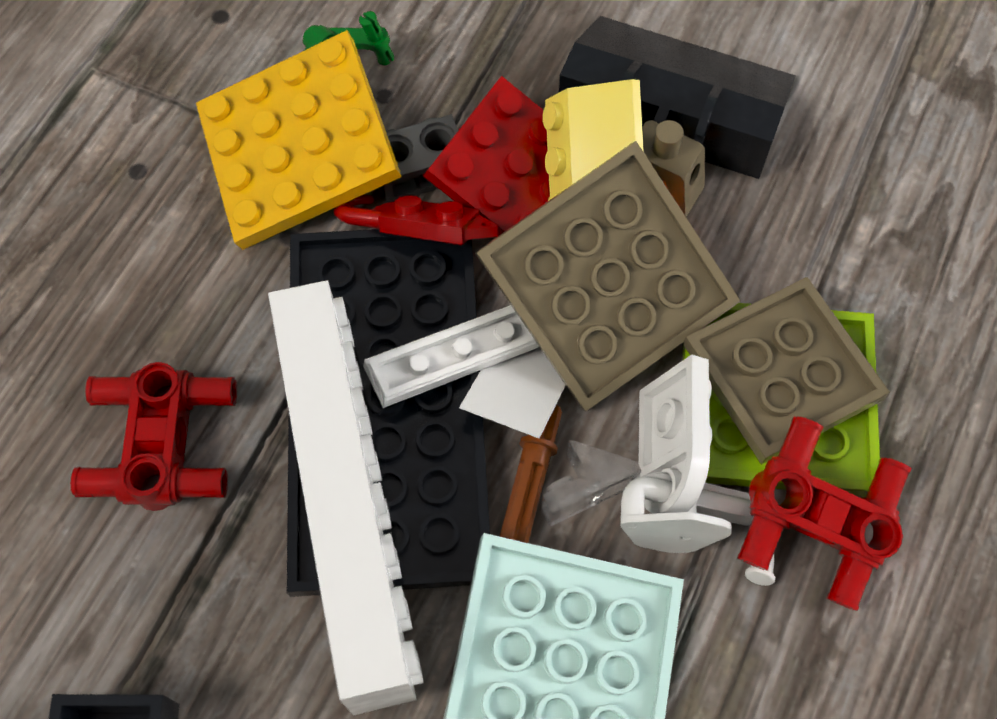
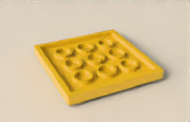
[196,30,402,250]

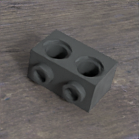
[381,114,458,203]

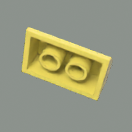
[543,79,644,201]

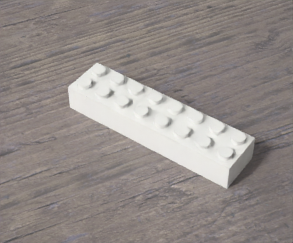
[268,280,424,715]

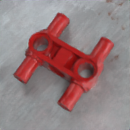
[70,362,237,511]
[737,416,912,611]

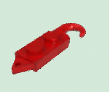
[334,195,499,245]

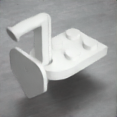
[620,355,775,586]

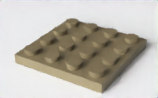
[475,141,741,411]

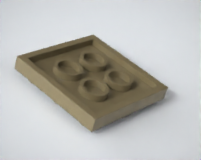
[683,277,890,465]

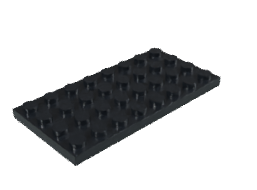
[287,229,490,597]

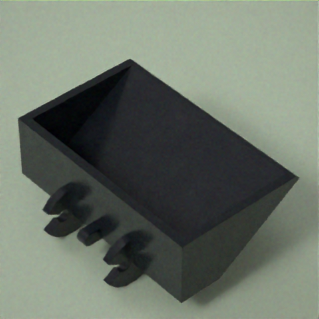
[558,16,796,179]

